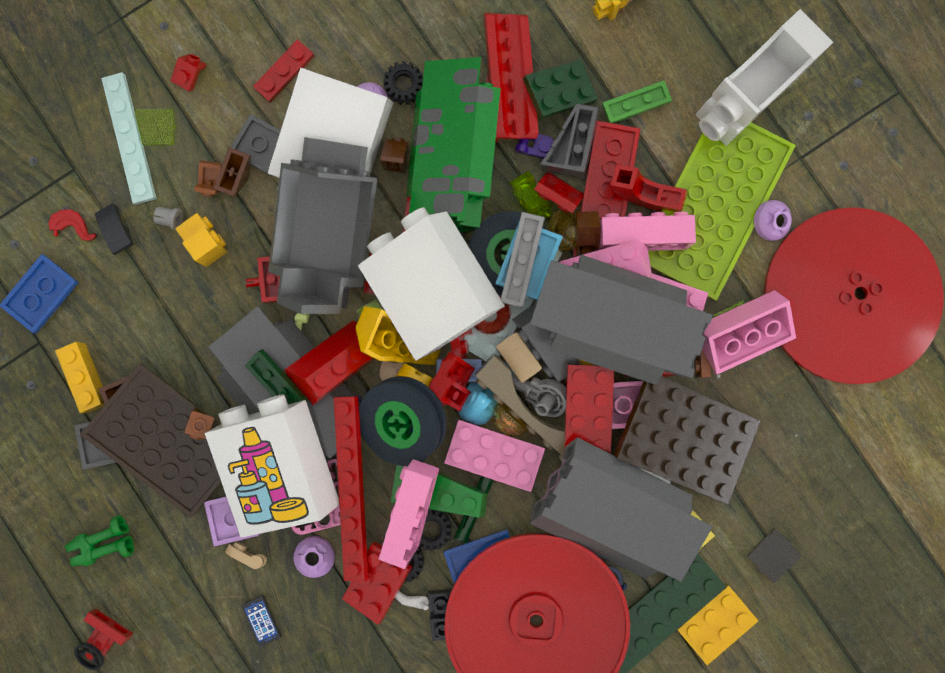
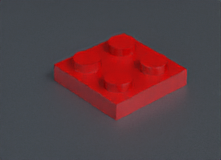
[534,172,584,213]

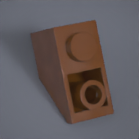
[575,211,601,257]

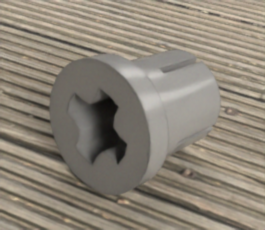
[153,207,183,230]

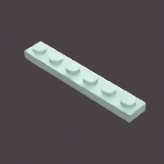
[101,72,157,205]

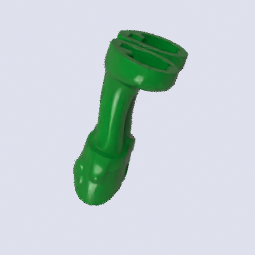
[65,515,134,567]

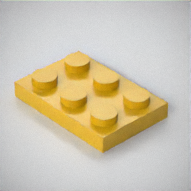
[677,585,758,665]

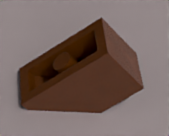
[380,137,409,173]

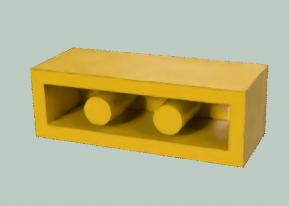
[55,342,105,413]

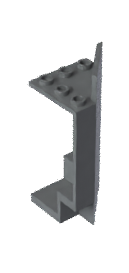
[268,137,377,314]
[530,254,713,385]

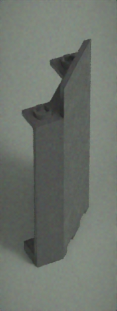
[208,307,362,462]
[530,437,713,582]

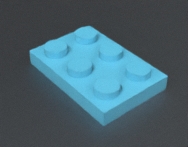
[495,221,563,301]

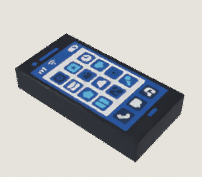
[241,594,282,647]

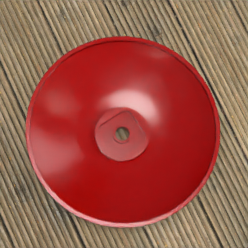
[764,208,943,384]
[445,533,630,673]

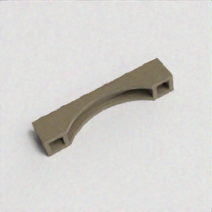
[475,353,565,461]

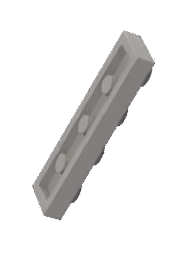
[501,212,545,308]

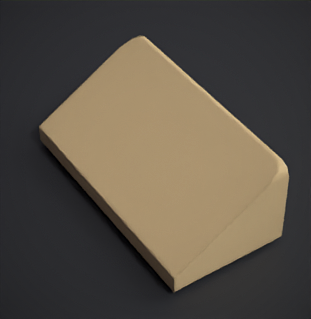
[496,332,542,384]

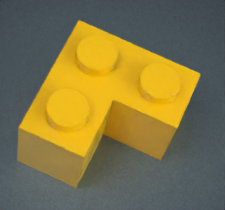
[175,213,228,267]

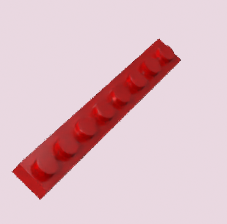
[333,396,369,582]

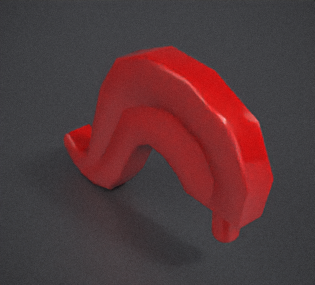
[48,209,97,241]

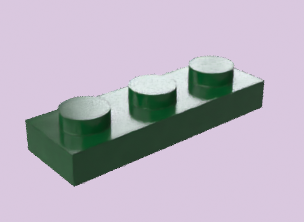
[245,349,308,404]

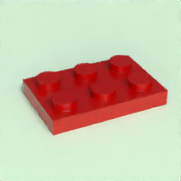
[342,541,412,625]

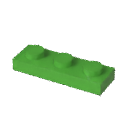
[602,81,672,124]

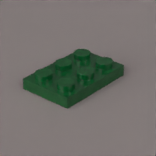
[523,60,598,119]

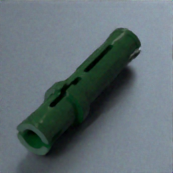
[454,476,494,543]

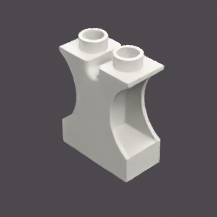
[696,9,833,146]

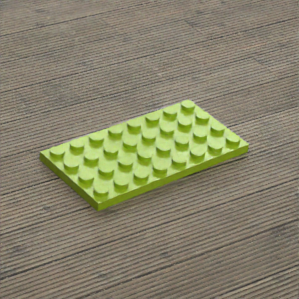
[648,122,796,301]

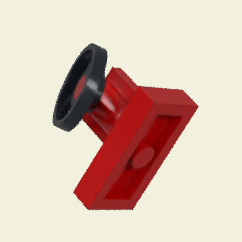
[74,609,133,670]

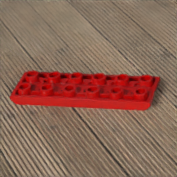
[484,13,538,139]

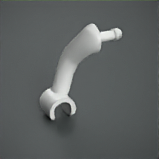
[395,591,429,610]

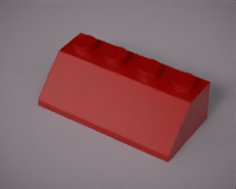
[284,321,375,406]

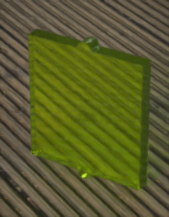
[135,109,177,146]

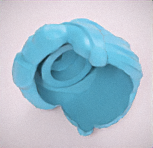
[458,383,498,425]

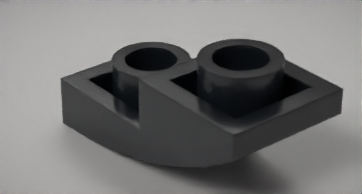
[94,203,133,255]
[428,589,451,641]

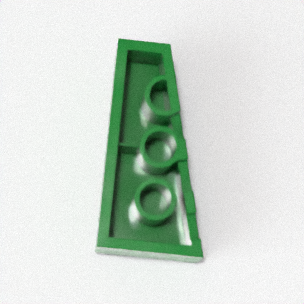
[391,465,488,518]

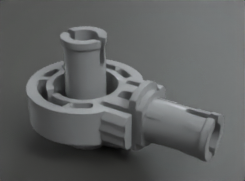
[511,373,566,417]

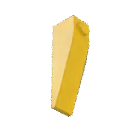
[356,306,442,365]

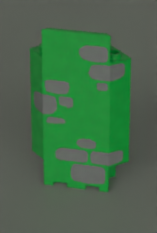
[406,57,501,234]

